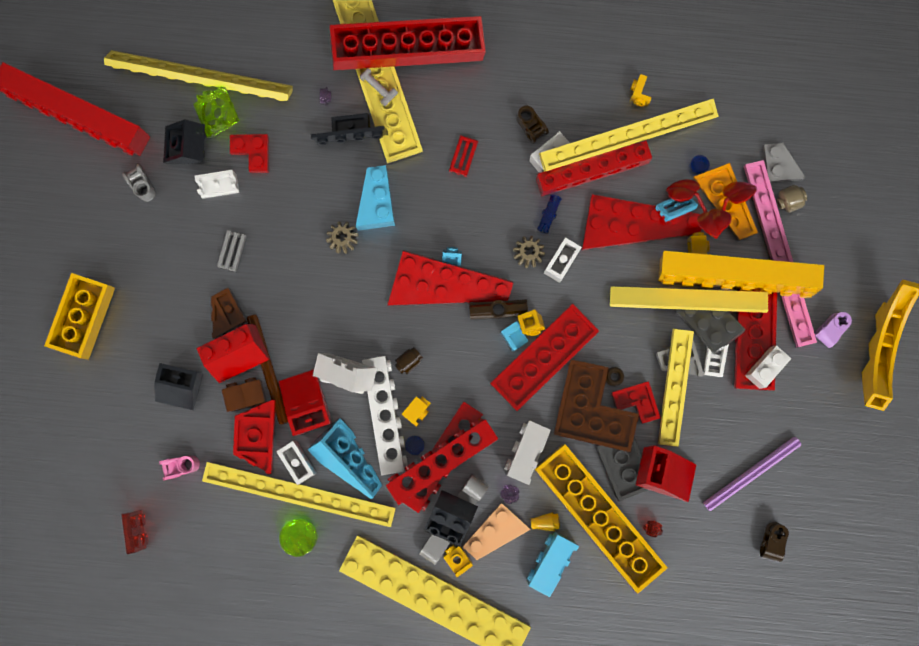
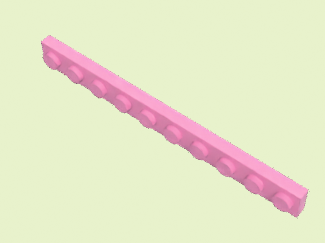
[743,160,817,348]

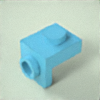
[442,247,462,266]

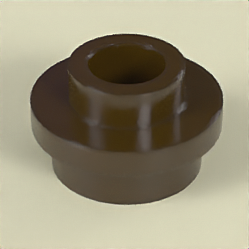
[606,367,624,386]

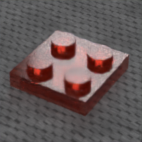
[121,510,148,554]

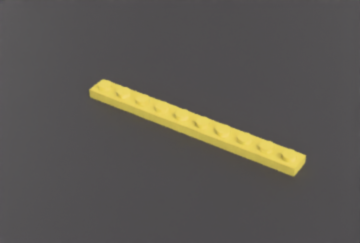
[104,50,293,101]
[539,99,719,172]
[202,462,396,527]

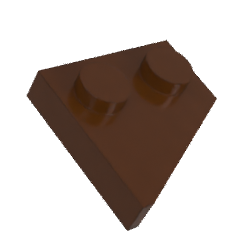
[211,288,247,339]

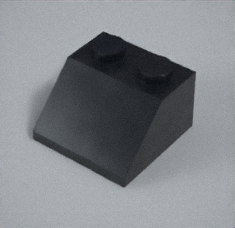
[163,119,206,164]

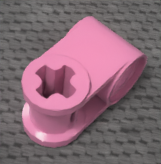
[159,455,200,481]

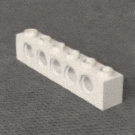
[362,356,408,476]

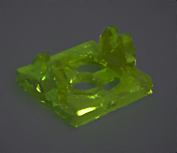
[193,86,240,138]

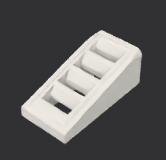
[703,344,729,377]

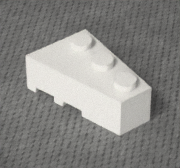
[313,353,377,394]
[504,421,551,485]

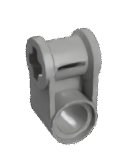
[122,163,156,202]

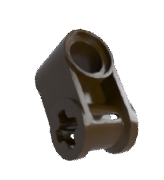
[517,105,549,144]
[760,522,789,562]

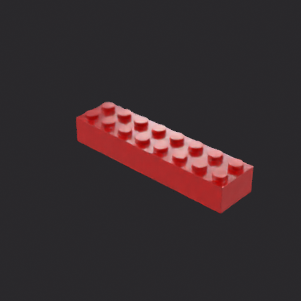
[330,16,486,70]
[0,62,150,156]

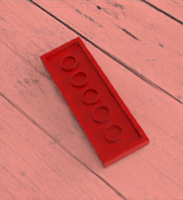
[734,289,777,391]
[490,304,599,411]

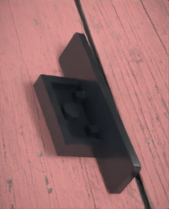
[311,113,388,145]

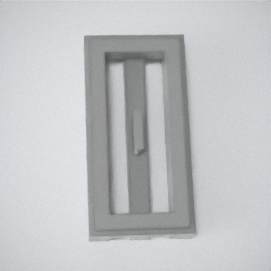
[217,230,247,272]

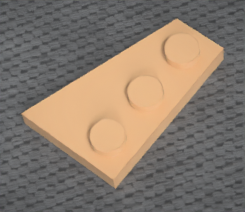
[462,503,531,560]

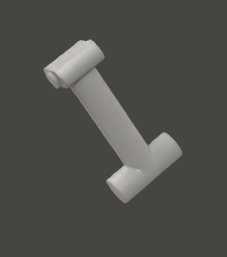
[359,68,398,106]

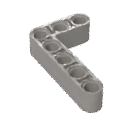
[419,474,489,565]

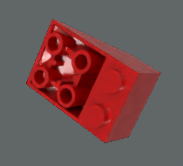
[279,369,333,436]
[635,445,697,502]

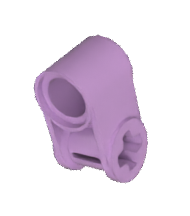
[814,312,852,348]

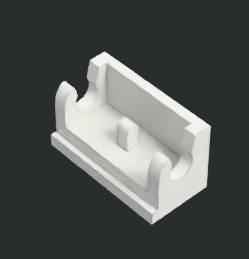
[195,170,239,199]

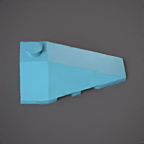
[308,418,382,499]

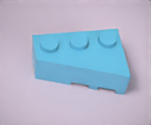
[356,165,395,231]
[526,531,579,597]

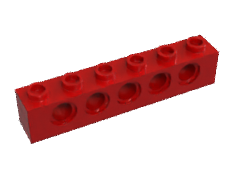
[536,140,652,196]
[403,402,484,513]
[386,418,498,506]

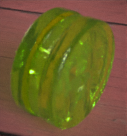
[279,519,318,557]

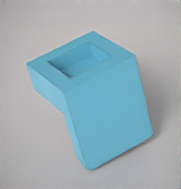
[500,321,528,352]

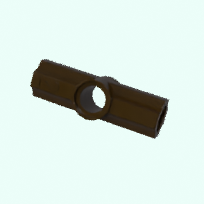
[469,299,528,320]

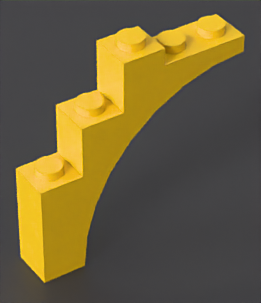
[861,279,919,411]

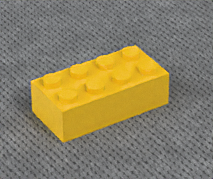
[44,273,115,360]

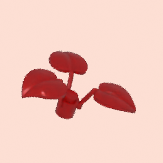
[666,179,757,239]

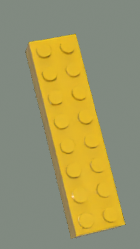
[658,251,824,298]
[534,444,668,594]

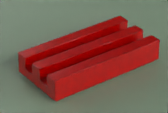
[449,135,478,177]

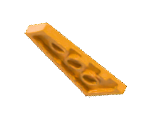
[693,163,758,241]

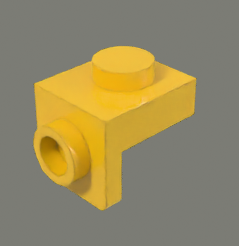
[630,74,651,107]

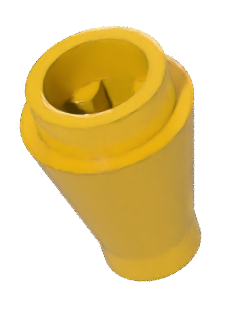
[531,512,560,532]

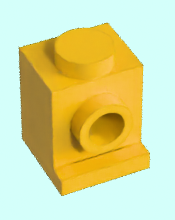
[687,232,711,255]
[518,309,545,336]
[402,396,431,427]
[443,544,473,577]

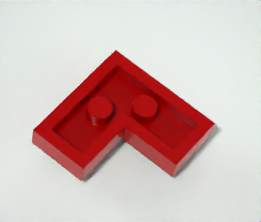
[230,134,269,173]
[611,381,661,424]

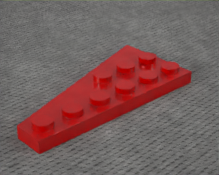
[581,194,702,251]
[387,250,513,306]

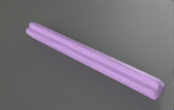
[703,437,801,511]

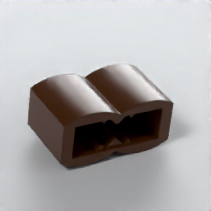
[222,377,267,412]

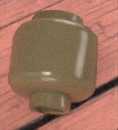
[776,185,807,213]

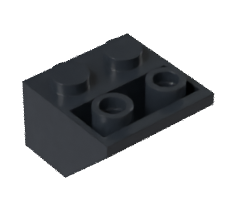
[155,363,203,410]
[424,490,478,547]

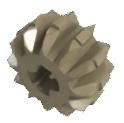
[326,221,359,254]
[513,236,545,268]

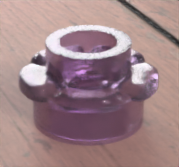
[320,87,331,106]
[500,485,519,504]

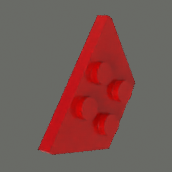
[233,399,276,474]

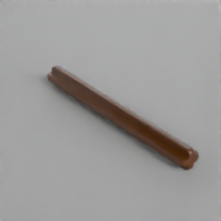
[247,314,288,425]

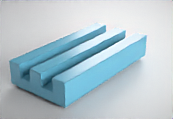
[655,198,698,222]

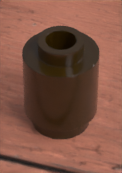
[394,347,424,374]

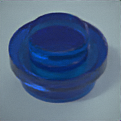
[690,155,710,174]
[405,436,424,455]

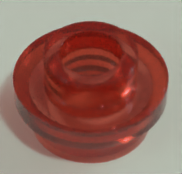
[643,520,663,537]

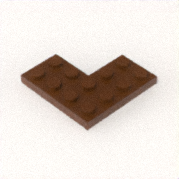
[554,359,639,452]

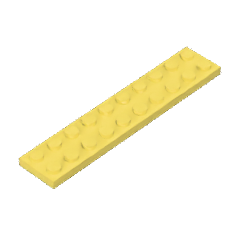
[333,0,423,164]
[339,535,531,646]

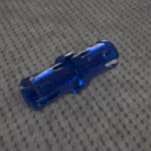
[537,194,562,234]

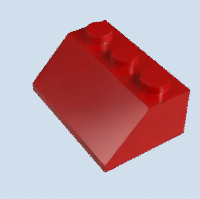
[196,324,270,383]

